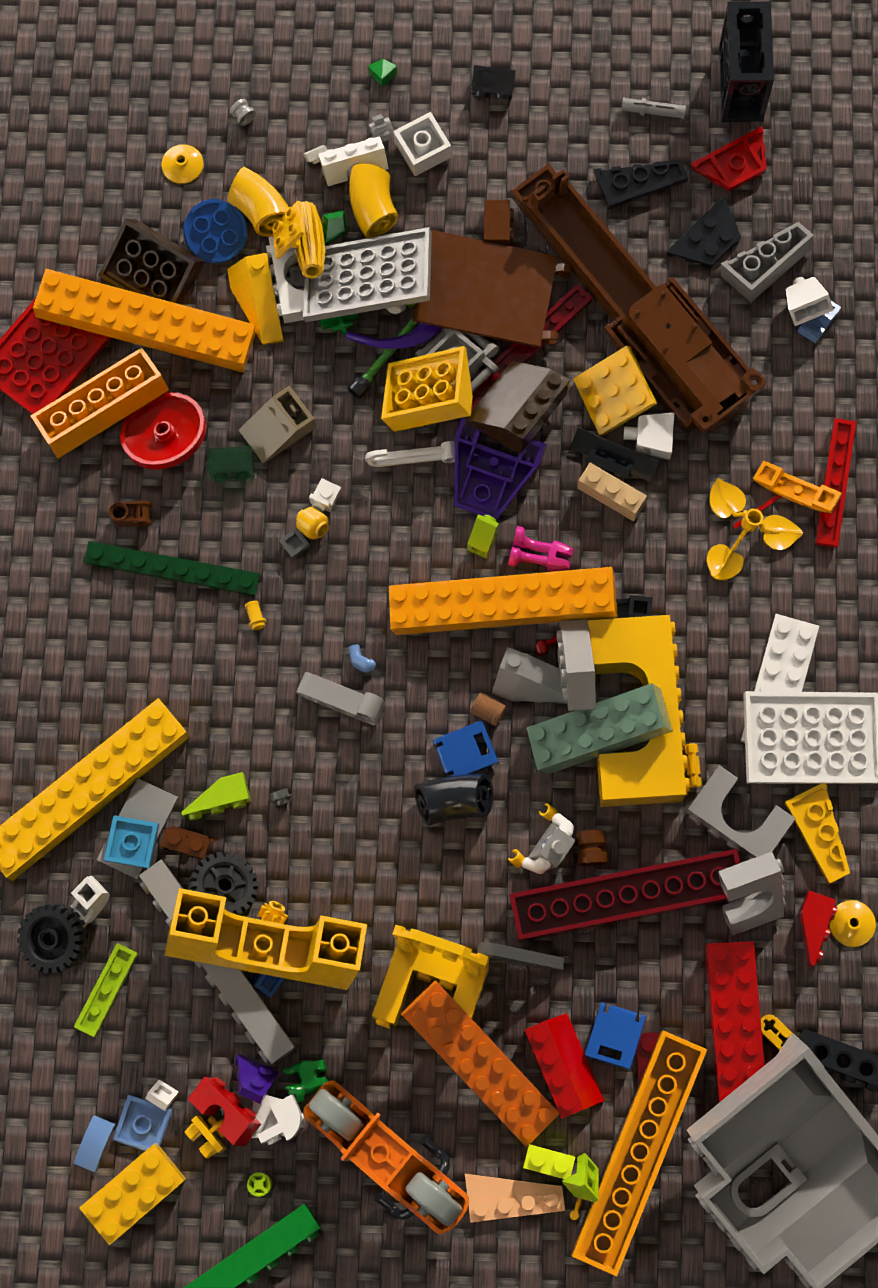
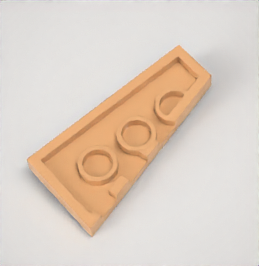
[465,1174,565,1222]

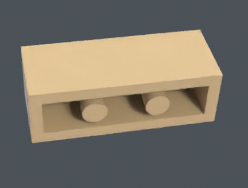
[577,463,647,521]

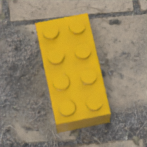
[79,1143,186,1245]

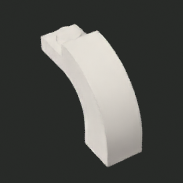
[70,876,110,928]

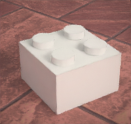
[393,112,452,176]

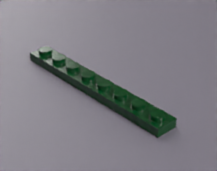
[83,541,261,597]

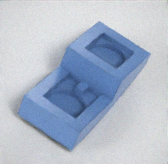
[797,301,841,343]
[74,1115,115,1172]

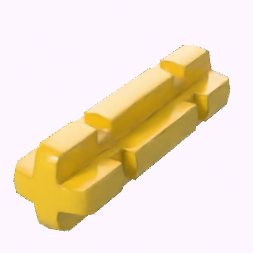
[684,743,702,788]

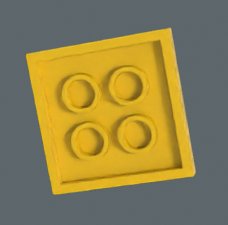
[573,346,657,436]

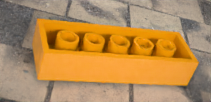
[31,348,169,458]

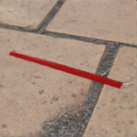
[733,494,782,529]

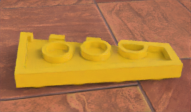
[784,783,850,885]

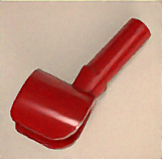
[535,636,557,656]

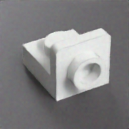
[309,479,342,512]

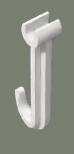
[365,441,455,467]

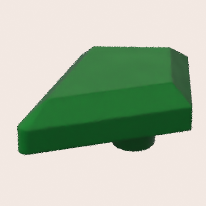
[322,210,348,246]

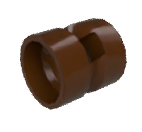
[576,830,608,866]

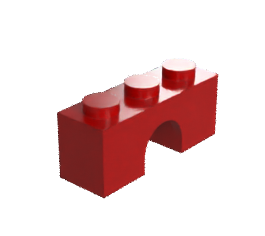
[188,1077,261,1147]

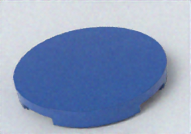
[183,199,248,264]

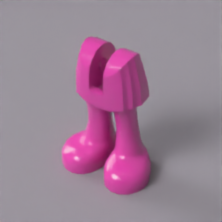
[508,526,574,572]

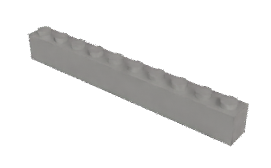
[139,859,296,1065]

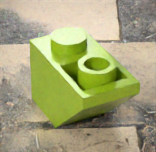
[467,514,499,559]

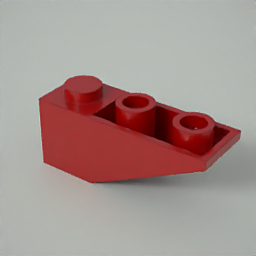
[799,890,838,968]

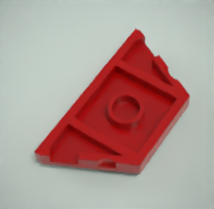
[691,126,767,192]

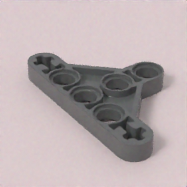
[477,942,565,970]

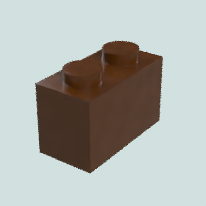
[484,200,514,246]

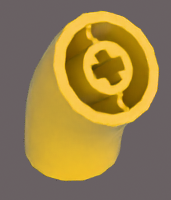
[349,163,399,238]
[227,167,289,237]

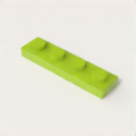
[74,943,139,1038]

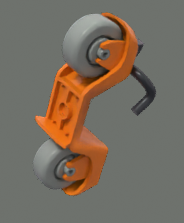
[303,1081,469,1234]

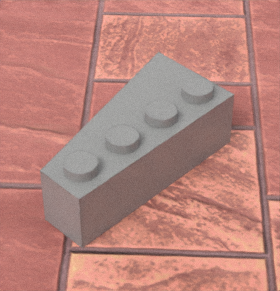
[721,222,814,303]

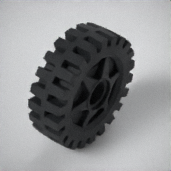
[188,852,259,916]
[17,903,88,973]

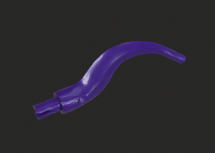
[346,323,442,349]

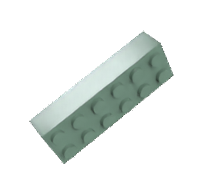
[527,683,673,775]

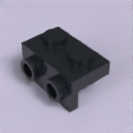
[470,65,516,100]

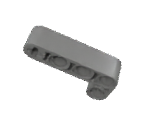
[296,672,385,726]

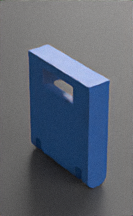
[433,720,499,776]
[585,1002,647,1071]

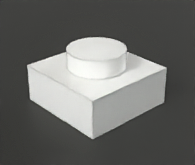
[304,145,327,164]
[145,1080,178,1111]

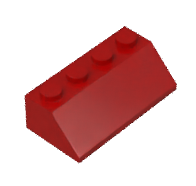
[524,1013,604,1119]

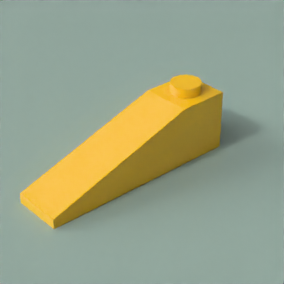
[227,253,283,345]

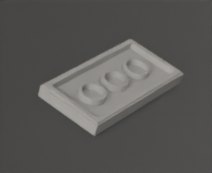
[97,778,179,880]

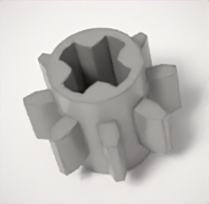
[368,114,393,142]

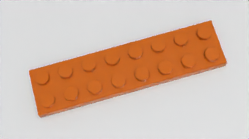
[401,980,559,1147]

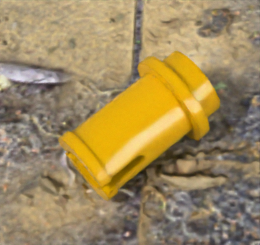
[245,601,266,631]

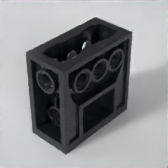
[719,1,774,122]

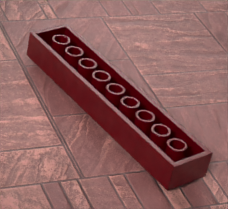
[509,849,745,943]

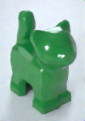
[283,1060,328,1103]

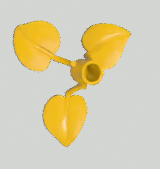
[706,478,803,580]

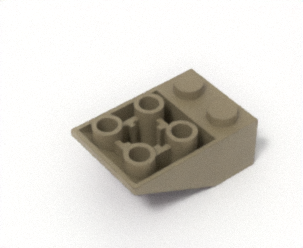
[238,385,317,464]

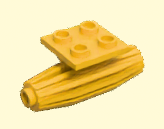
[272,201,326,279]

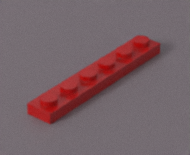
[815,418,857,548]

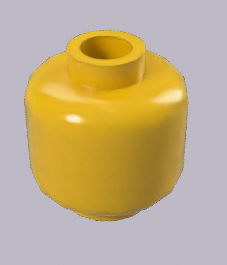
[296,507,329,540]

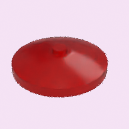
[120,392,207,469]

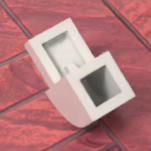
[257,1095,302,1145]

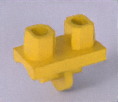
[185,1115,226,1159]

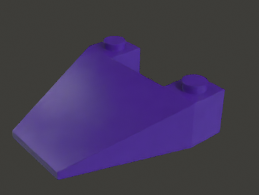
[455,417,548,520]

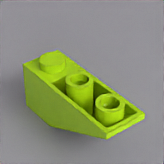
[181,772,251,821]

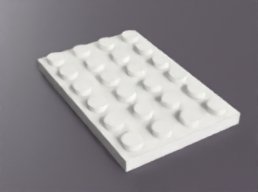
[743,691,878,784]

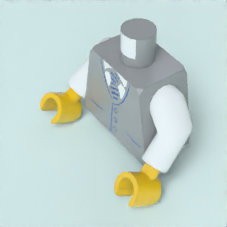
[508,803,575,874]

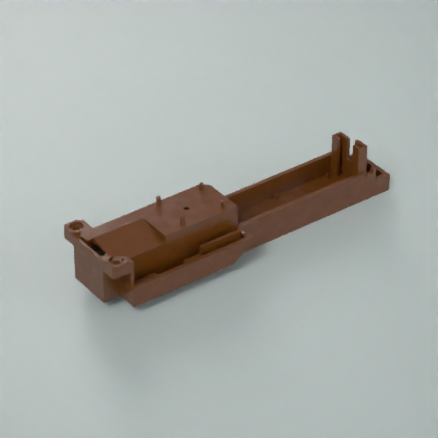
[511,163,766,434]

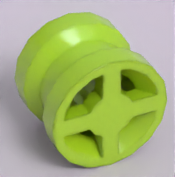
[247,1172,273,1197]

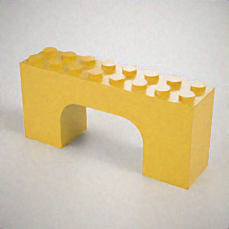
[588,615,690,807]
[164,888,367,990]

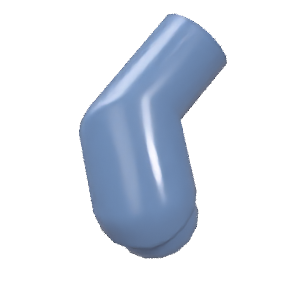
[349,644,376,673]

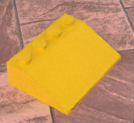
[381,346,473,432]

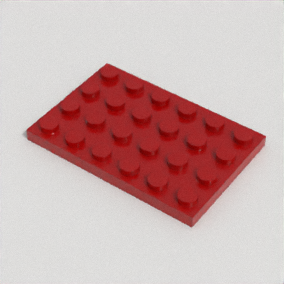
[0,298,112,414]

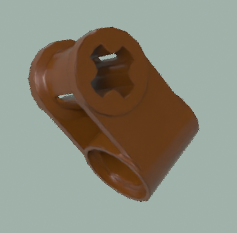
[109,500,152,527]

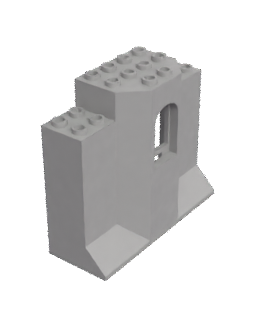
[687,1033,878,1288]

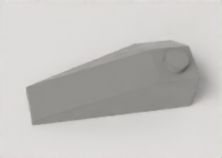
[492,647,567,704]

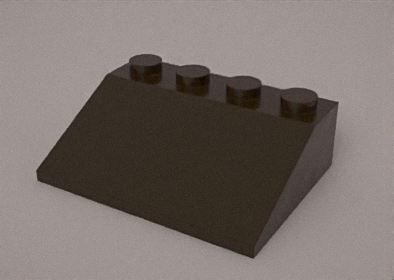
[98,219,205,304]
[465,361,570,454]

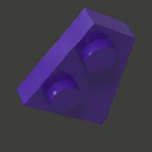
[235,1054,279,1104]

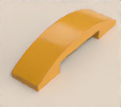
[753,460,842,513]

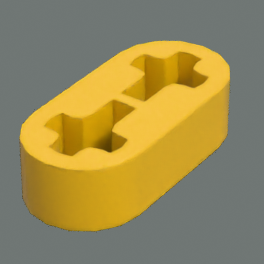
[761,1014,793,1051]

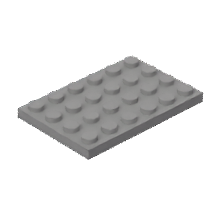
[303,227,432,322]

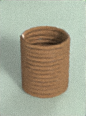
[470,693,506,727]

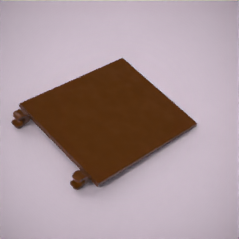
[412,230,571,348]

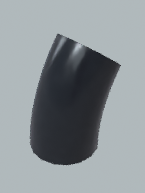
[414,774,494,826]

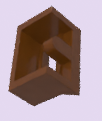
[161,826,215,859]

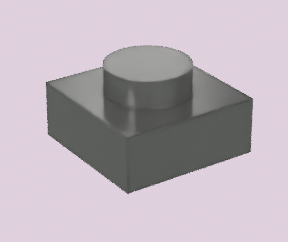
[279,528,310,559]

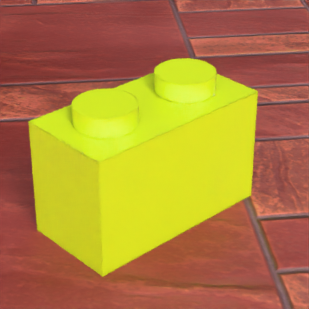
[523,1144,575,1179]

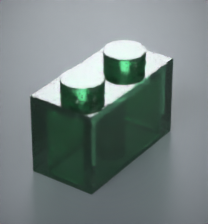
[208,446,255,483]

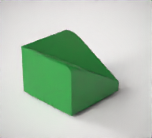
[368,59,398,87]

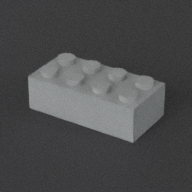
[556,619,596,711]

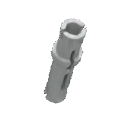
[621,97,686,119]

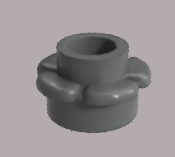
[270,788,292,806]

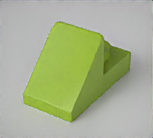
[562,1153,599,1202]

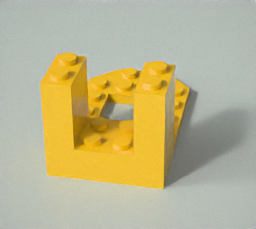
[372,925,489,1029]

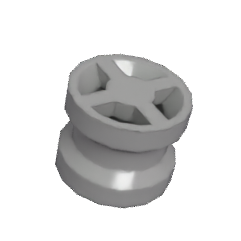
[229,99,256,126]

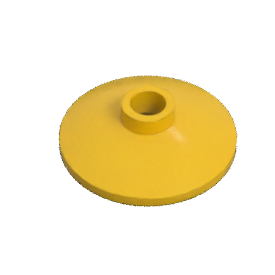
[161,145,204,184]
[829,900,876,947]

